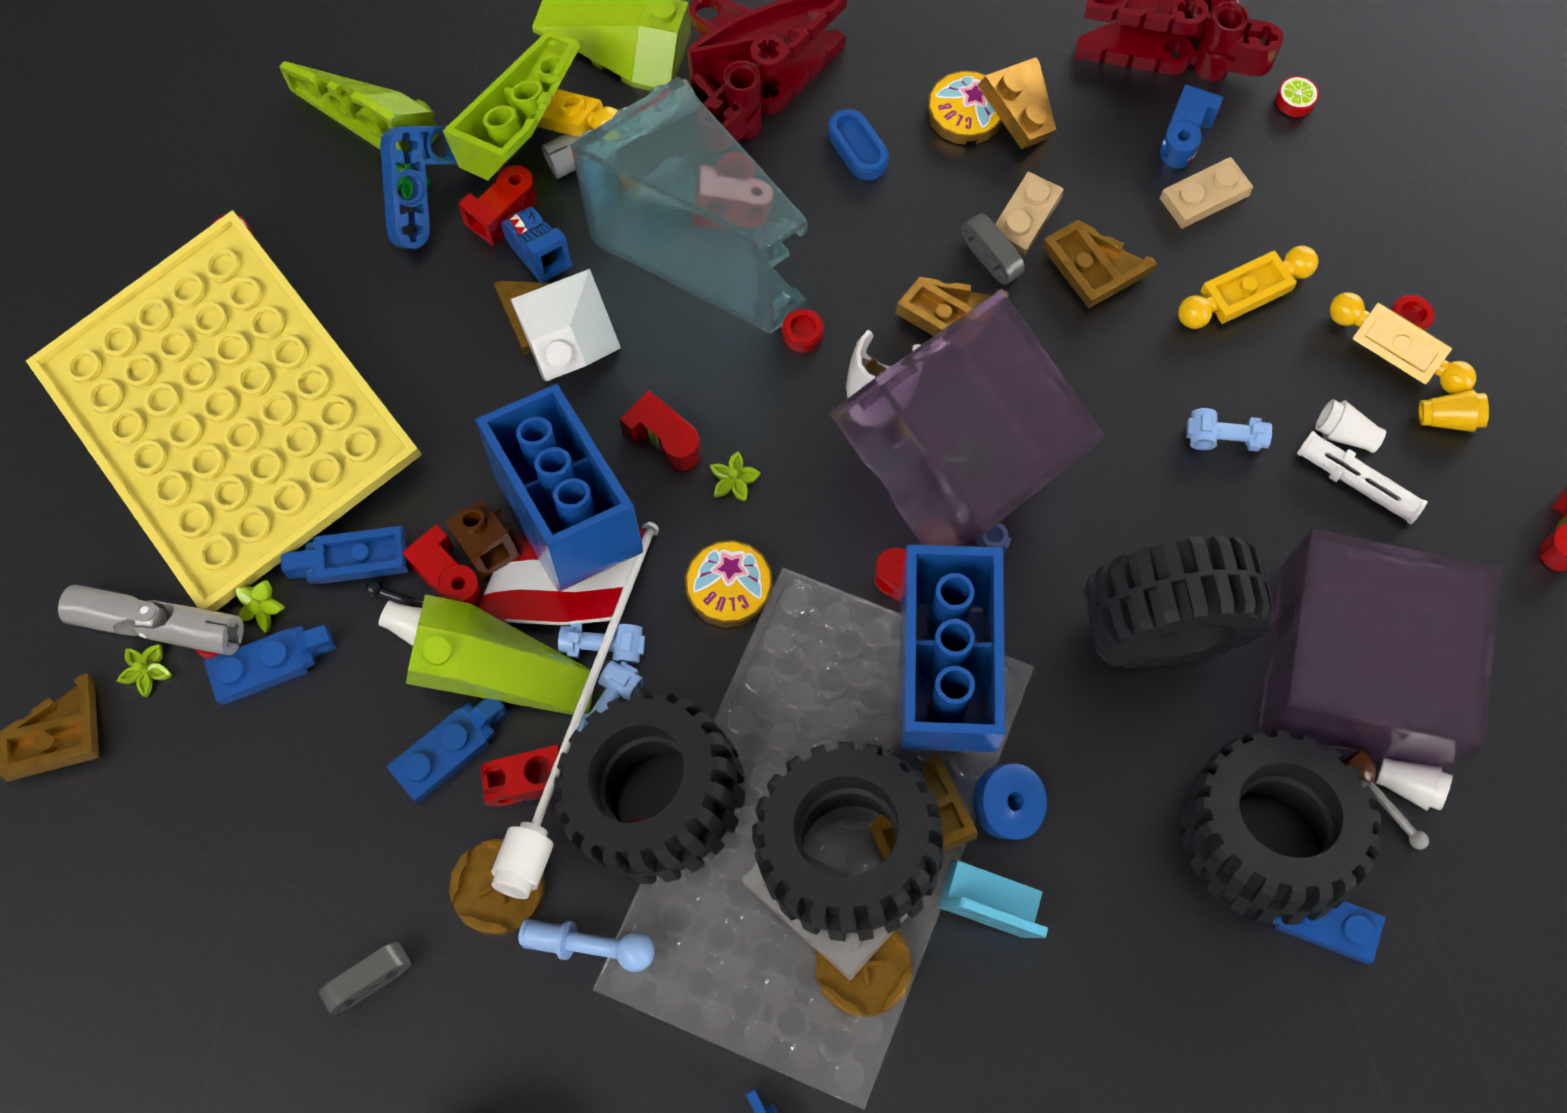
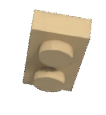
[1160,157,1253,229]
[995,172,1064,258]

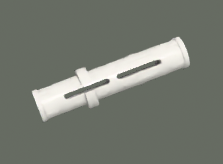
[1297,431,1427,525]

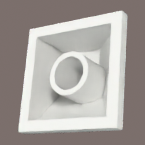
[510,269,621,381]

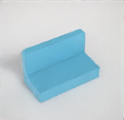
[938,860,1048,938]

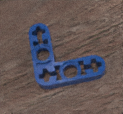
[380,126,457,249]

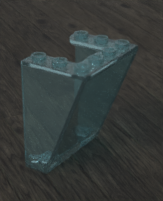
[570,76,807,334]

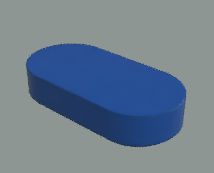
[828,109,889,180]

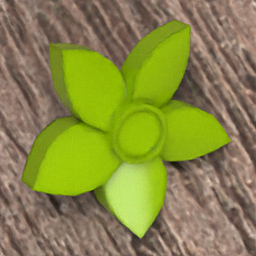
[710,451,761,502]
[236,580,285,633]
[116,644,173,698]

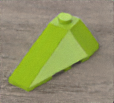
[532,0,691,92]
[443,29,580,180]
[279,61,440,166]
[406,595,593,715]

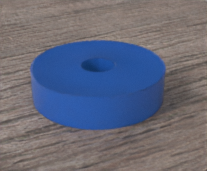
[973,764,1047,840]

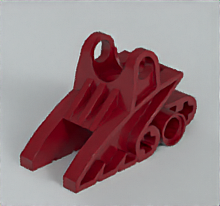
[687,0,847,154]
[1074,0,1284,82]

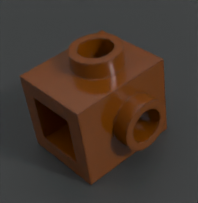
[445,498,520,580]

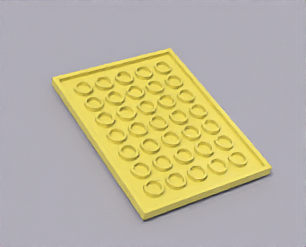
[26,210,423,611]

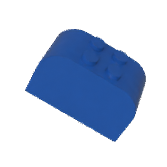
[475,384,643,592]
[899,544,1005,753]

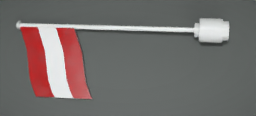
[478,522,659,899]

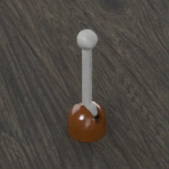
[1342,748,1429,850]

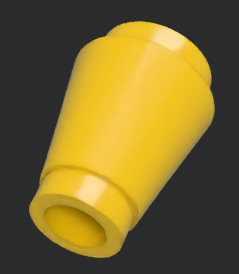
[1418,389,1489,432]

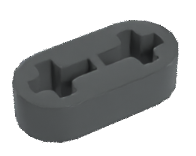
[961,213,1025,285]
[318,942,412,1015]

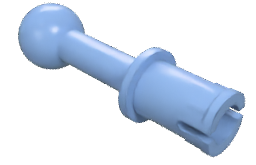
[518,918,655,972]

